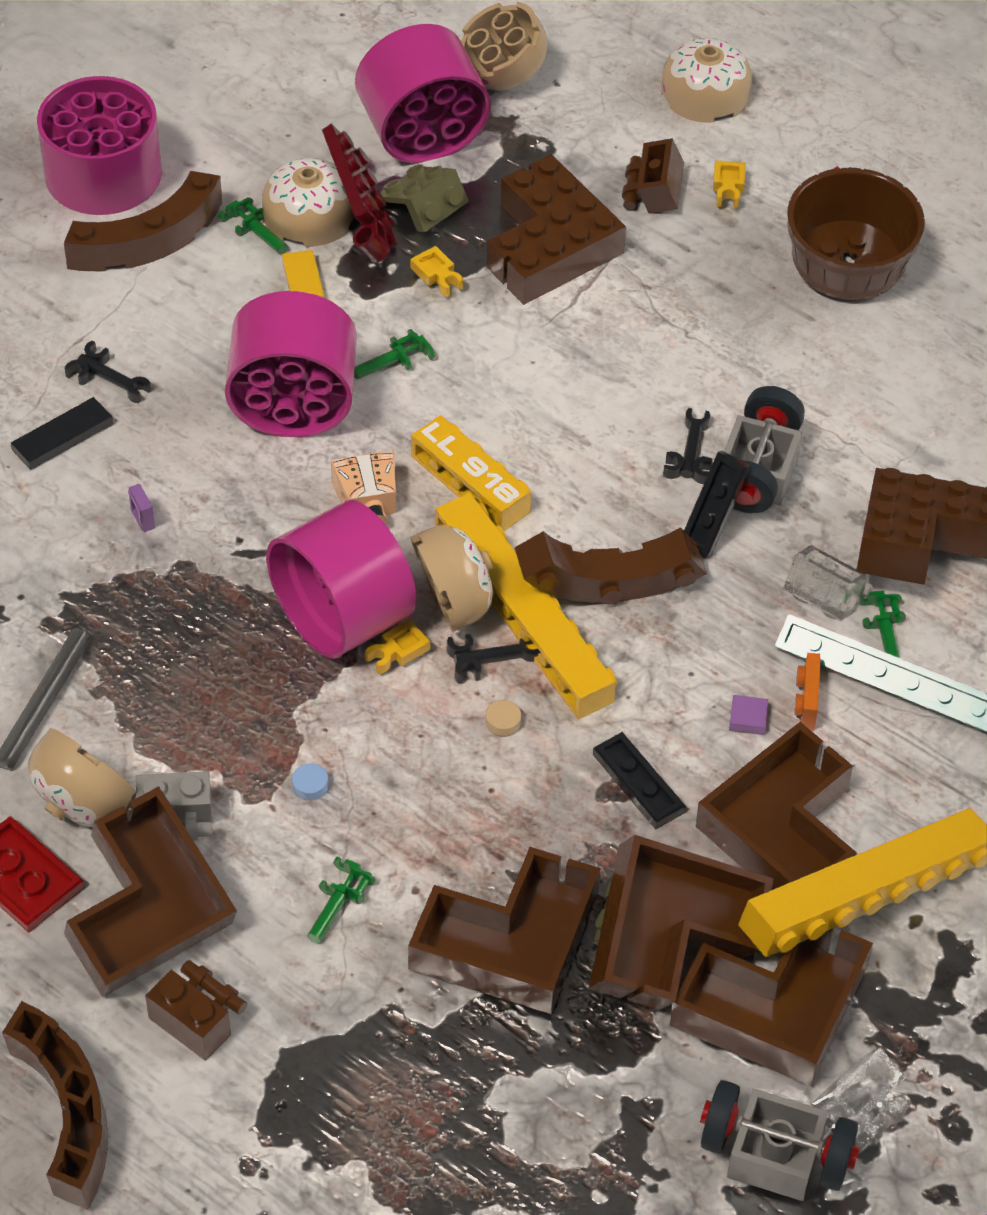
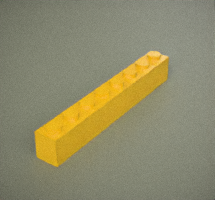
[435,493,617,720]
[738,807,987,957]

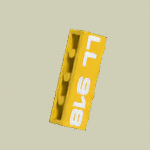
[411,415,531,531]

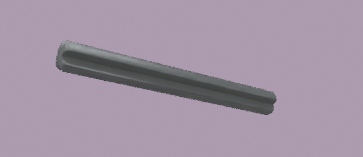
[0,628,90,770]

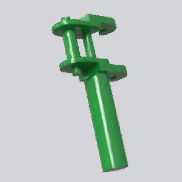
[218,197,288,254]
[354,329,435,380]
[857,591,906,658]
[307,856,376,943]

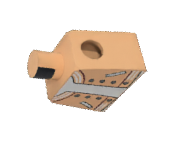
[331,450,396,524]

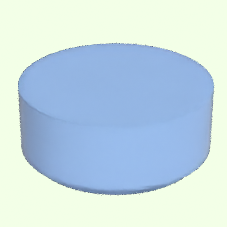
[292,763,329,800]

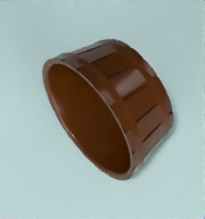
[787,167,925,300]

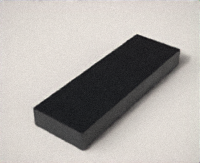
[11,397,113,470]
[684,450,751,557]
[593,732,686,830]

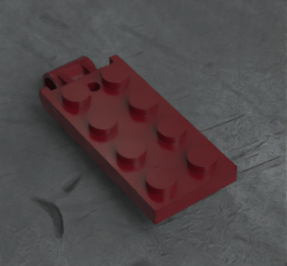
[322,123,397,262]

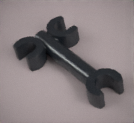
[64,340,151,403]
[663,408,713,484]
[446,634,541,683]

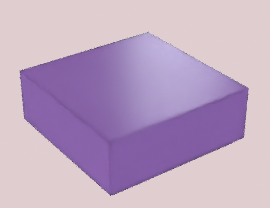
[128,483,155,532]
[729,695,768,735]

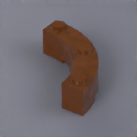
[64,171,222,272]
[514,527,707,604]
[2,1001,108,1210]

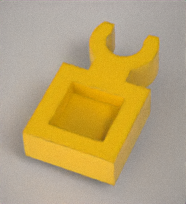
[713,160,746,208]
[410,246,463,297]
[365,619,430,674]

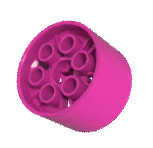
[355,24,491,164]
[37,76,162,215]
[225,291,357,438]
[266,500,416,659]

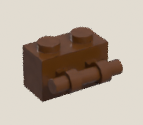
[622,138,684,213]
[145,960,248,1061]

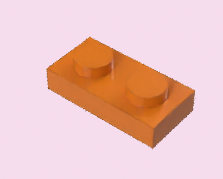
[794,652,821,731]

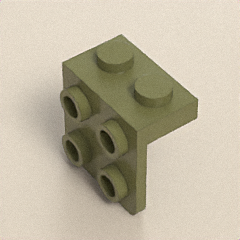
[380,164,469,232]

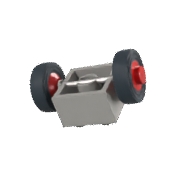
[724,386,805,513]
[700,1080,860,1201]

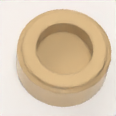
[485,700,521,736]

